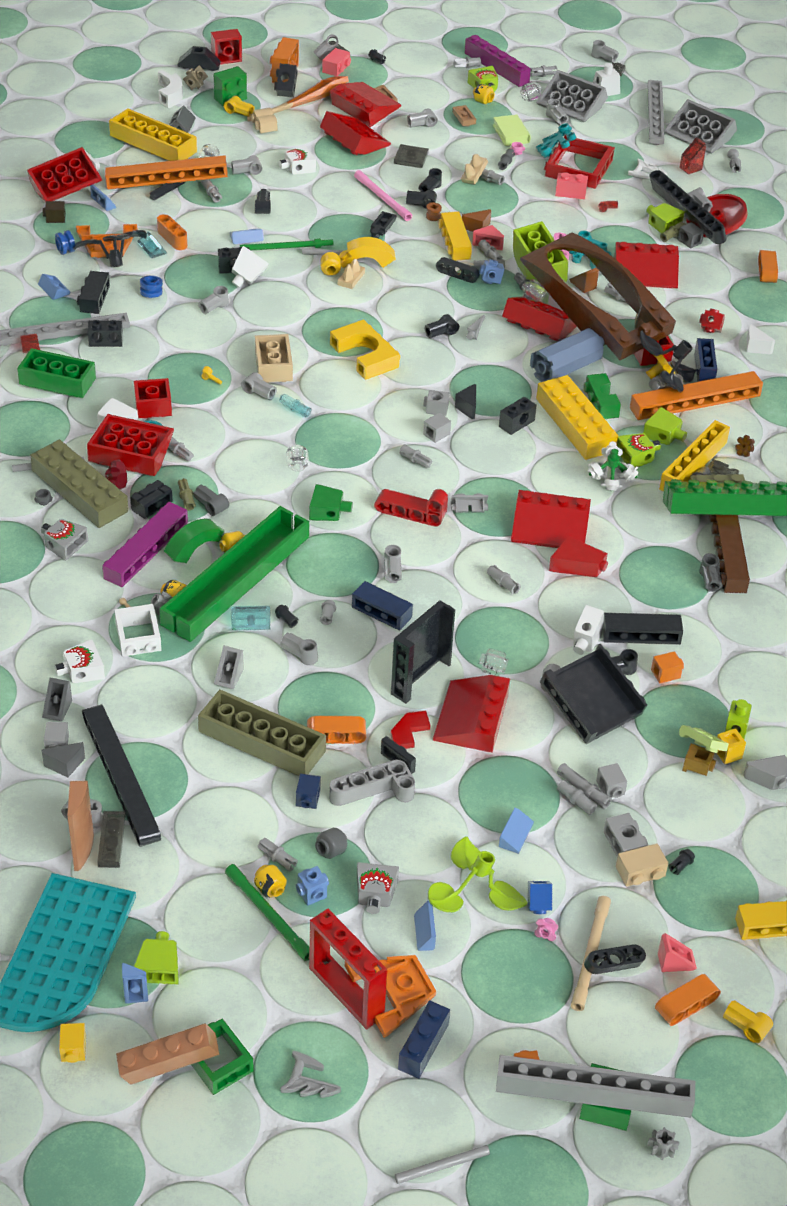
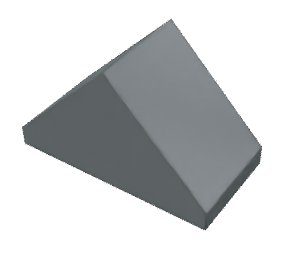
[214,645,244,689]

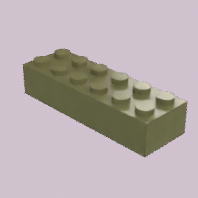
[30,439,128,528]
[198,689,326,776]

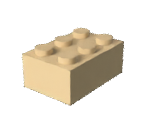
[255,334,293,383]

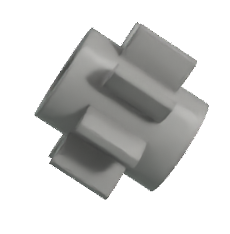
[150,591,173,616]
[647,1127,679,1160]

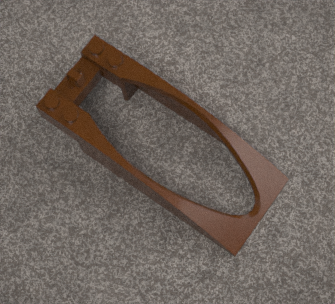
[520,232,676,360]

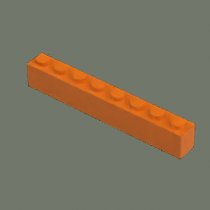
[105,155,228,189]
[630,371,763,420]

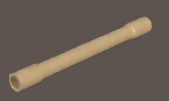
[571,896,611,1011]

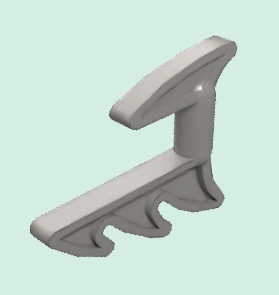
[280,1051,341,1098]

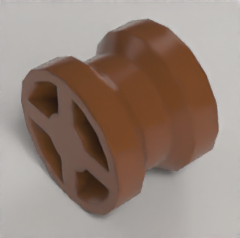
[426,203,442,221]

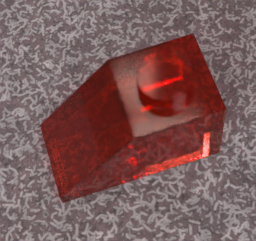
[679,138,707,174]

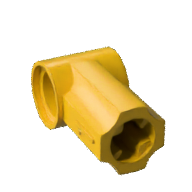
[224,96,254,117]
[723,1000,773,1043]

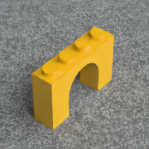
[330,319,400,380]

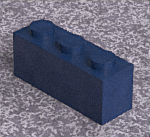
[694,338,718,382]
[352,581,413,631]
[398,1000,450,1079]

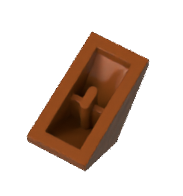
[462,209,491,232]
[569,268,599,293]

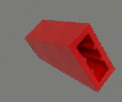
[549,536,608,577]

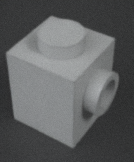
[423,413,451,443]

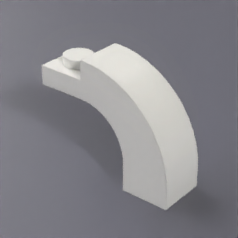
[158,70,183,108]

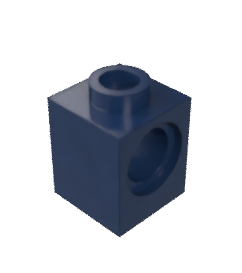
[296,774,321,809]

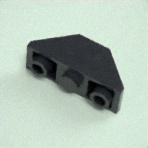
[177,46,221,71]

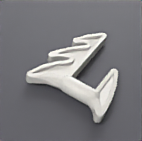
[628,159,667,179]

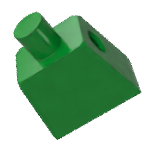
[309,484,353,521]

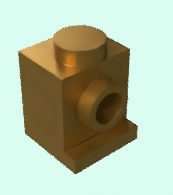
[682,743,716,776]

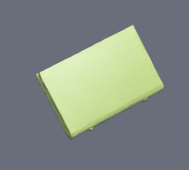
[493,115,531,146]

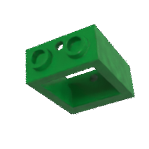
[191,1018,254,1095]

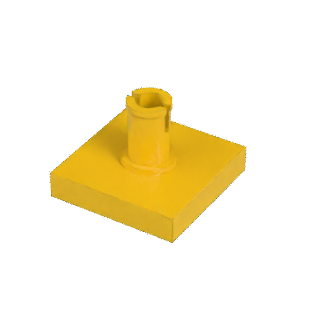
[646,354,676,379]

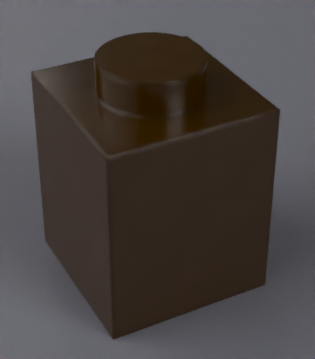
[43,201,66,223]

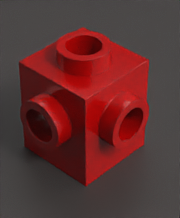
[699,308,725,333]

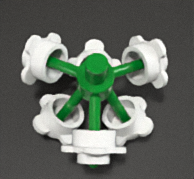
[588,441,639,491]

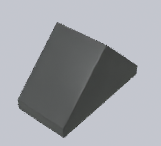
[42,677,72,721]
[41,742,85,778]

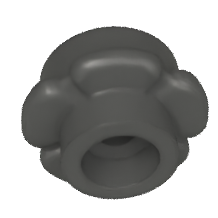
[34,489,53,506]

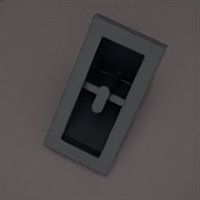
[455,384,476,419]

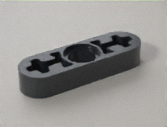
[436,257,480,283]
[584,944,646,974]

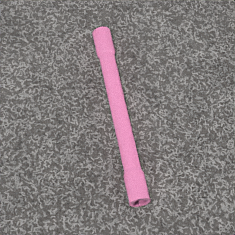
[354,170,412,221]

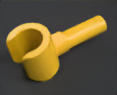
[201,366,222,385]

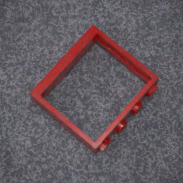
[544,135,615,189]
[309,908,387,1030]

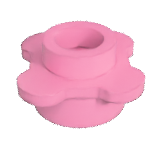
[509,142,525,155]
[534,918,558,941]

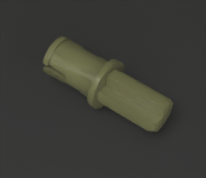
[660,221,686,242]
[178,478,196,511]

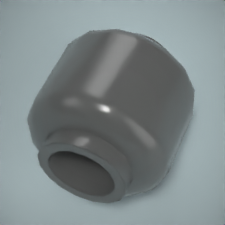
[315,827,348,859]

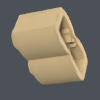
[251,108,278,133]

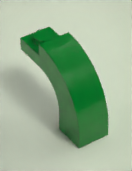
[164,518,225,564]

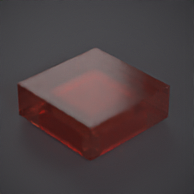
[20,334,40,353]

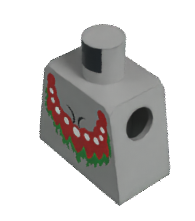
[41,519,88,561]
[357,862,399,914]

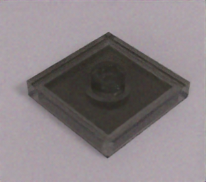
[394,144,429,168]

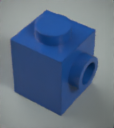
[528,881,552,914]

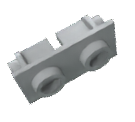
[451,493,488,513]

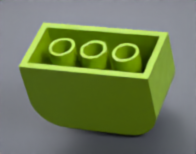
[513,221,569,292]

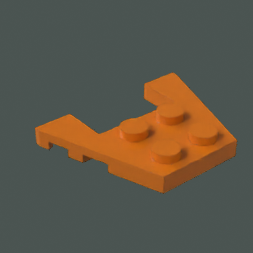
[76,224,138,258]
[344,955,436,1038]

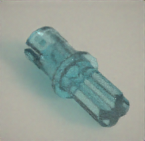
[279,394,312,418]

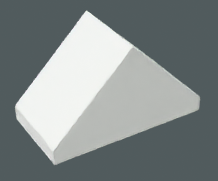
[746,324,775,354]

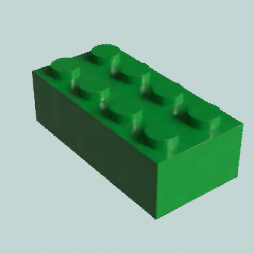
[17,348,96,398]

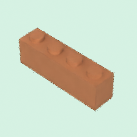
[116,1023,219,1085]

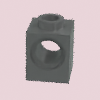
[678,222,704,249]

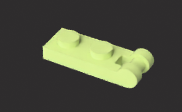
[679,725,729,753]

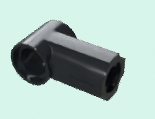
[418,168,442,192]
[255,189,271,214]
[406,190,437,209]
[424,314,460,338]
[611,649,638,675]

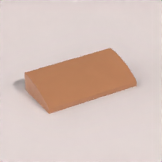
[67,781,94,871]

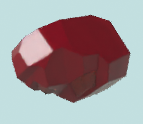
[105,459,128,489]

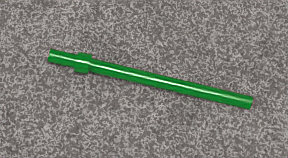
[240,238,334,250]

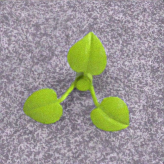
[428,836,528,913]

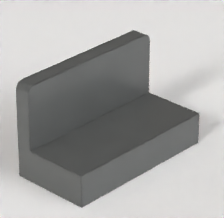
[169,105,196,133]

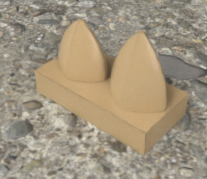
[461,154,488,185]
[338,259,365,289]

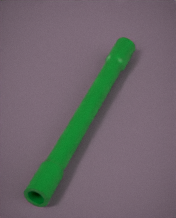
[225,864,310,961]

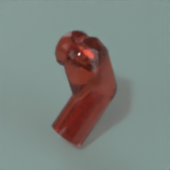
[598,201,618,212]

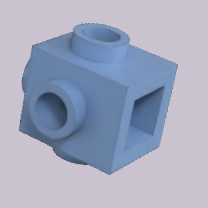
[479,260,505,284]
[296,866,329,906]

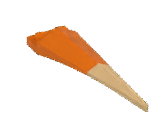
[247,76,349,121]

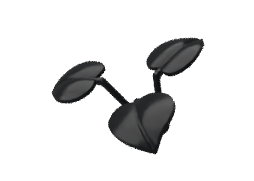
[73,230,147,267]
[640,330,696,393]

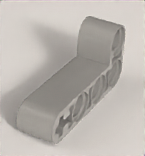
[329,760,415,806]

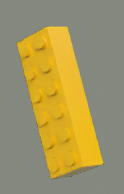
[109,108,197,161]
[536,375,618,460]

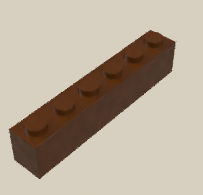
[709,514,750,593]

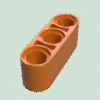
[157,214,188,250]
[758,250,778,283]
[307,716,366,744]
[655,974,721,1026]

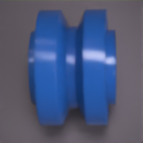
[55,230,75,255]
[140,276,163,298]

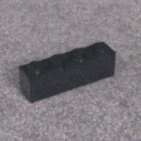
[603,613,683,645]

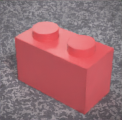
[322,48,351,76]
[555,172,588,199]

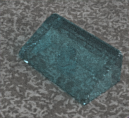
[137,231,167,258]
[231,606,271,630]

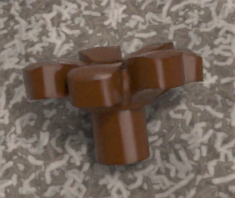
[735,435,755,457]

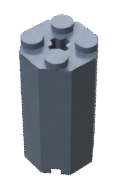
[530,328,604,382]

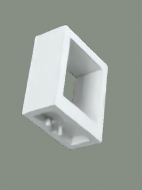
[114,604,161,657]

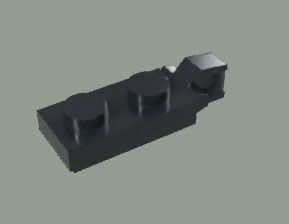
[370,211,397,239]

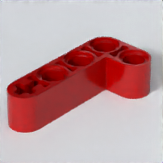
[374,489,448,527]

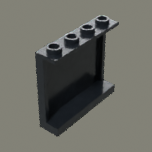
[391,600,456,704]
[540,643,647,744]

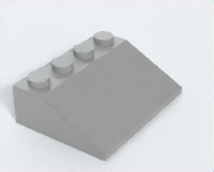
[536,70,608,122]
[664,99,737,154]

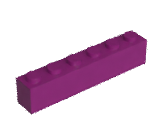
[465,35,531,87]
[102,502,188,587]

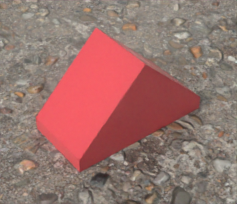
[472,225,504,250]
[658,933,697,972]

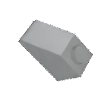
[743,755,787,790]

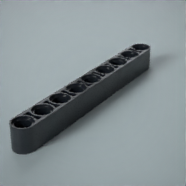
[649,170,727,244]
[82,704,161,847]

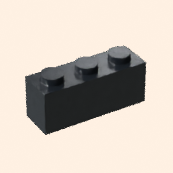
[77,271,110,314]

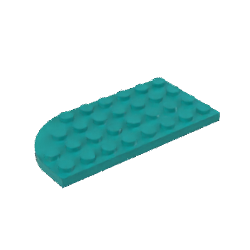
[0,873,136,1032]

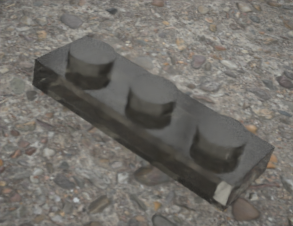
[97,811,126,868]

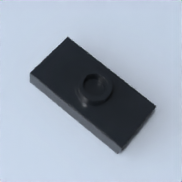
[381,736,416,774]

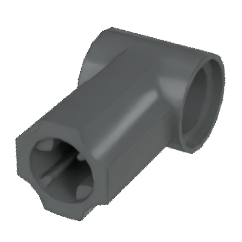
[193,484,229,516]
[699,553,722,592]

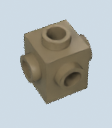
[183,65,208,90]

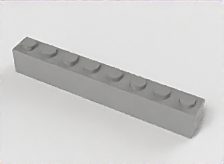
[496,1055,695,1118]

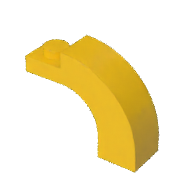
[339,237,396,269]

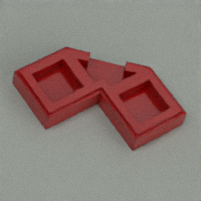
[390,710,431,749]

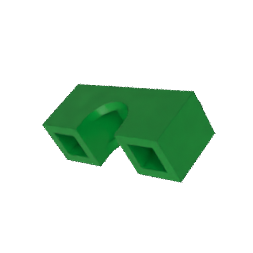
[583,373,621,419]

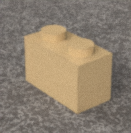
[616,843,668,887]

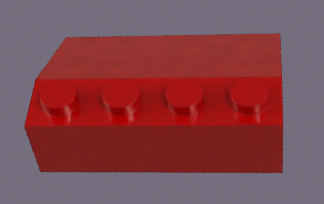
[330,82,401,127]
[320,111,391,155]
[27,147,102,203]
[614,242,679,289]
[502,296,577,341]
[87,414,174,476]
[511,490,591,548]
[433,675,510,753]

